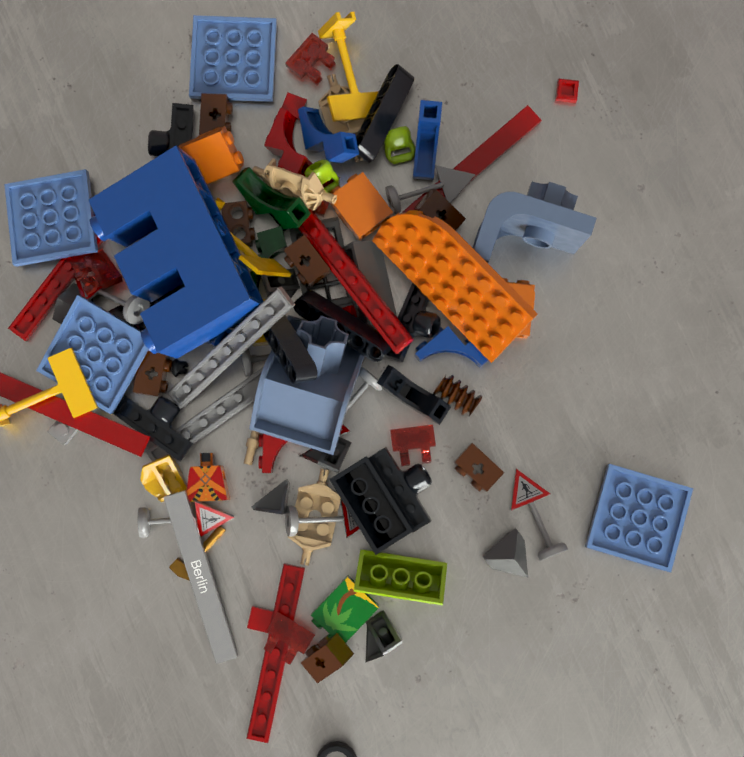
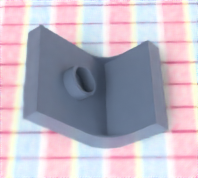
[472,181,597,263]
[249,315,365,455]

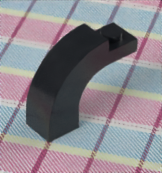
[377,365,451,425]

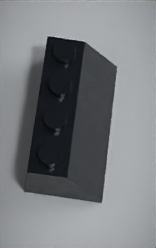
[329,456,413,555]

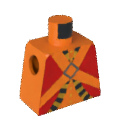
[186,453,230,502]

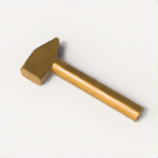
[169,525,226,581]

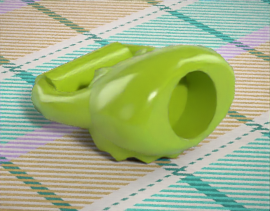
[384,126,416,165]
[305,159,339,193]

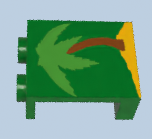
[311,575,379,643]

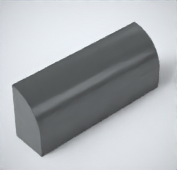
[342,241,397,328]

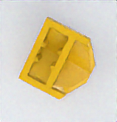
[140,454,187,502]

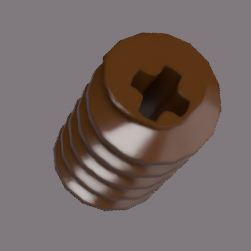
[433,375,482,416]

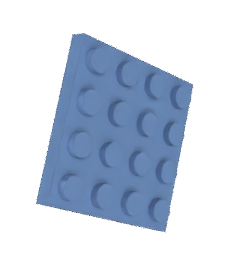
[189,15,277,102]
[4,169,98,267]
[36,295,148,414]
[585,464,693,573]

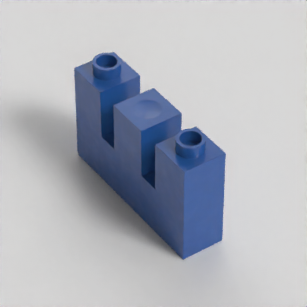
[88,146,263,359]

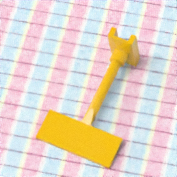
[318,12,379,122]
[215,198,292,277]
[0,348,98,427]

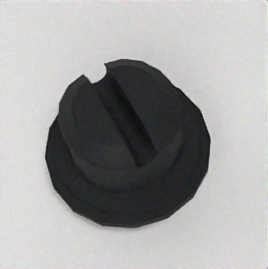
[172,358,188,377]

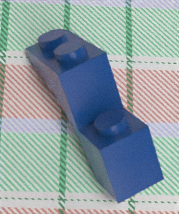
[413,100,442,181]
[298,106,359,163]
[414,326,488,368]

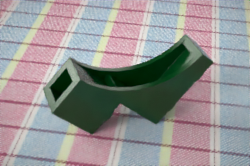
[232,167,311,229]
[250,226,288,291]

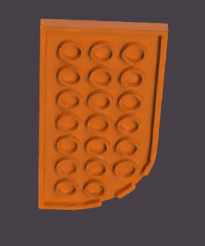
[372,210,538,363]

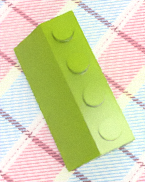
[354,549,447,606]

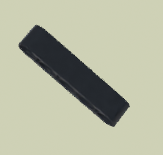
[356,64,414,163]
[294,290,391,362]
[263,315,318,384]

